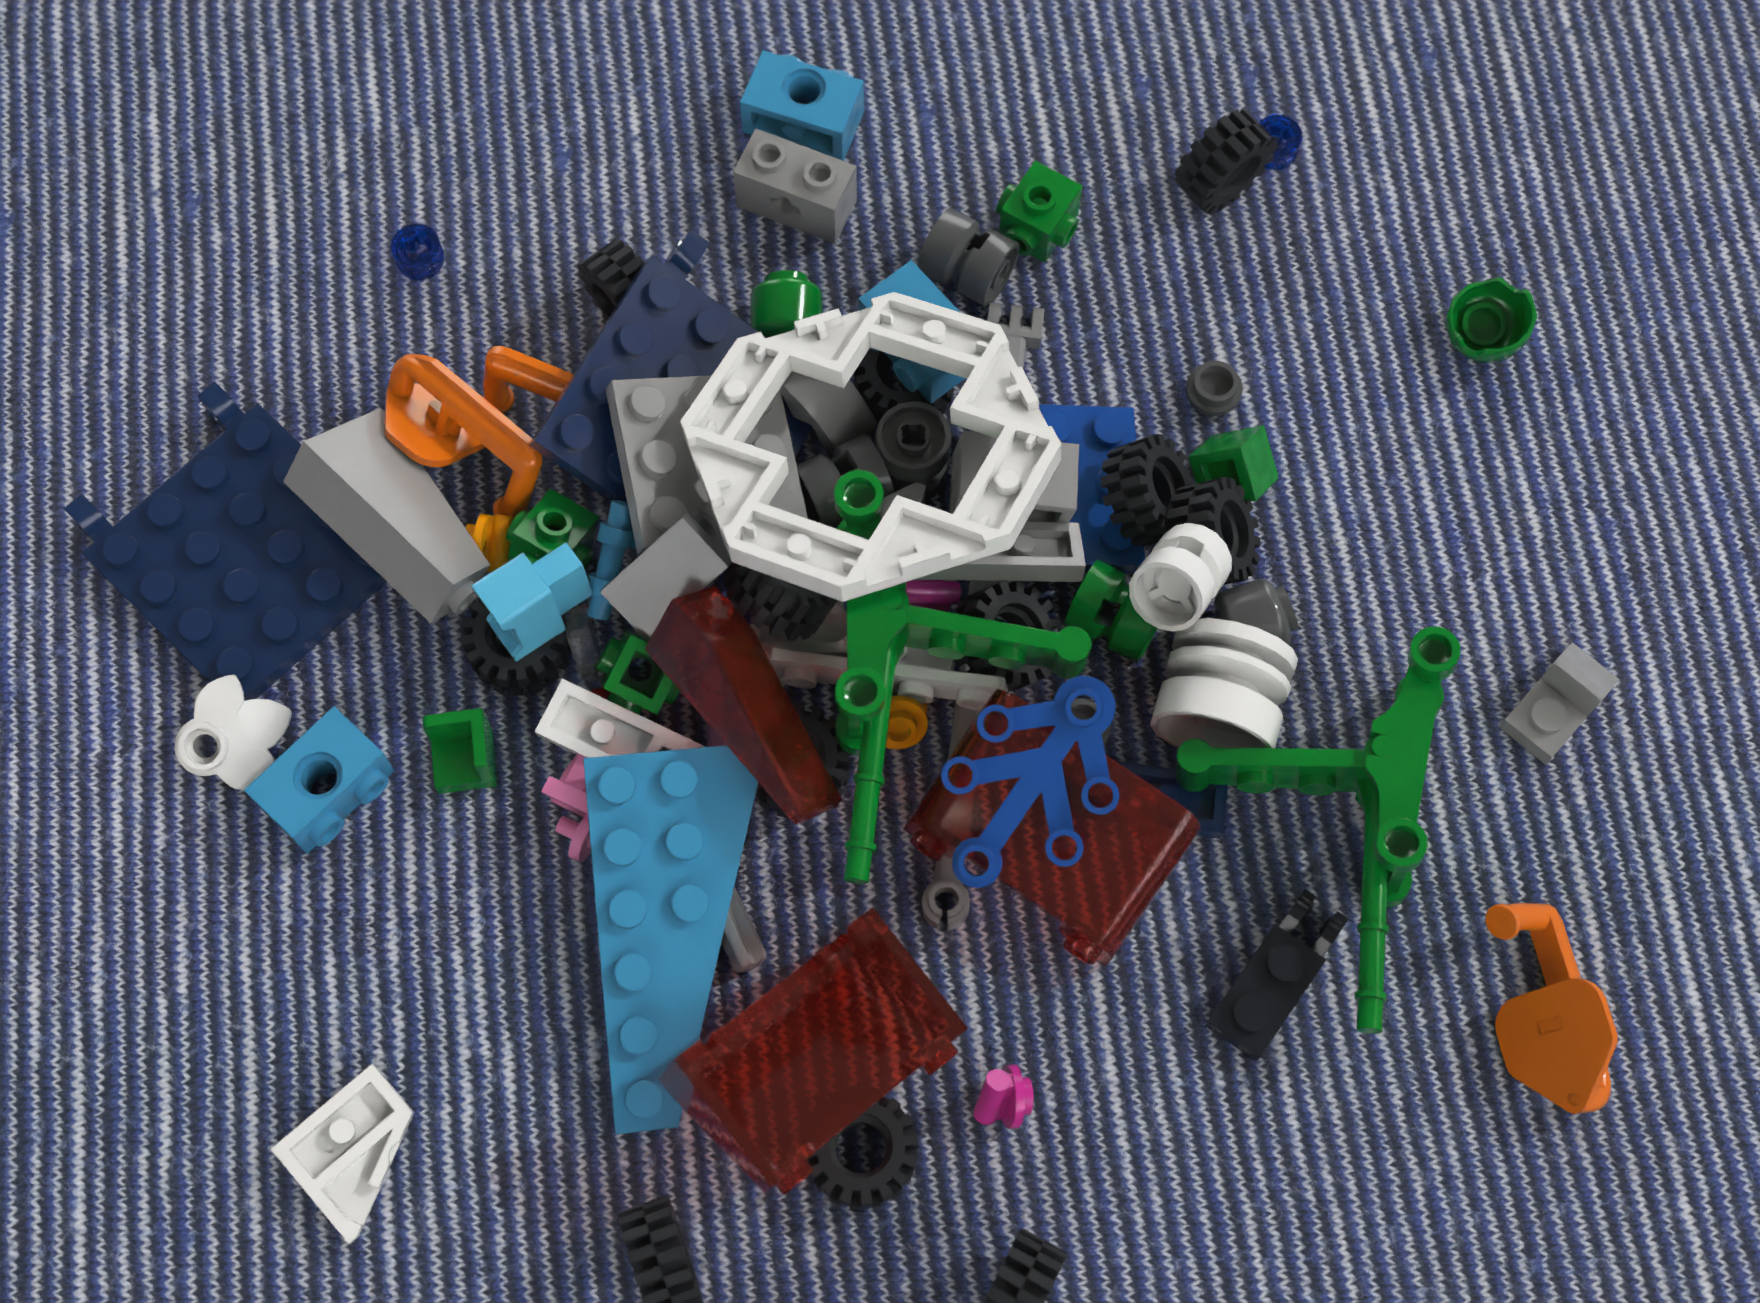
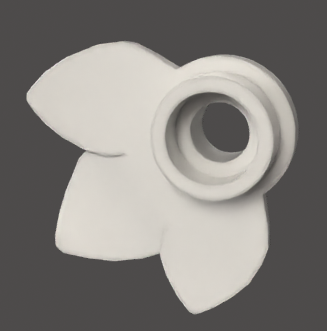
[175,674,292,790]

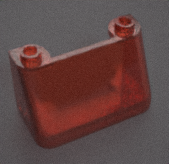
[903,689,1201,966]
[658,907,968,1195]

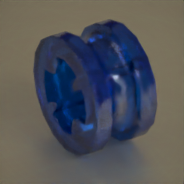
[1258,114,1303,170]
[391,224,445,280]

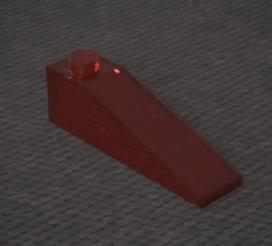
[645,586,842,825]

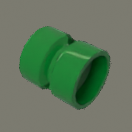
[1063,559,1157,663]

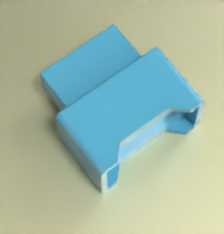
[471,542,592,662]

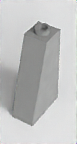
[283,408,490,623]

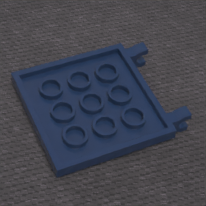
[529,229,813,575]
[64,381,387,701]

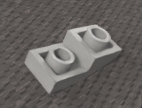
[779,371,877,459]

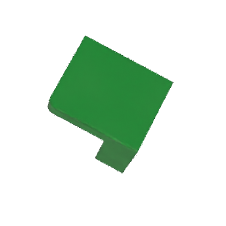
[1188,425,1278,502]
[422,708,498,794]

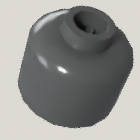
[1210,578,1299,645]

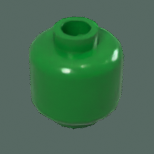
[750,270,823,338]

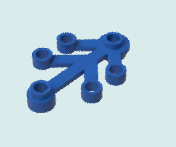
[941,676,1119,888]

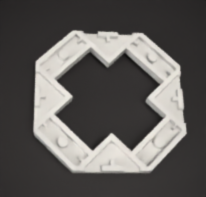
[680,292,1061,602]

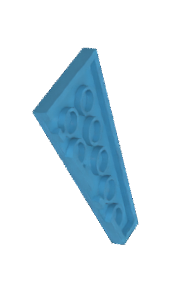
[583,742,767,1134]

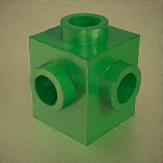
[996,160,1083,263]
[505,488,599,571]
[596,629,686,715]

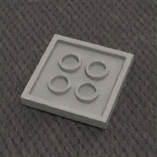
[606,375,808,555]

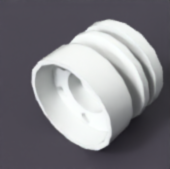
[1150,618,1298,748]

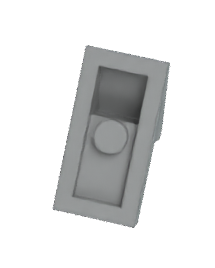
[1499,642,1619,765]

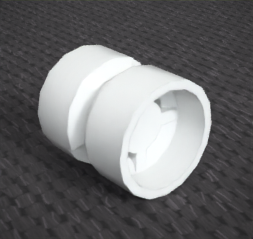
[1129,523,1232,632]

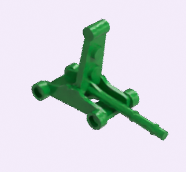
[834,470,1091,884]
[1175,626,1461,1034]

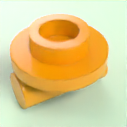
[466,513,515,573]
[886,695,928,750]

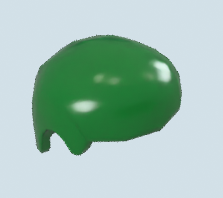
[1445,277,1538,363]

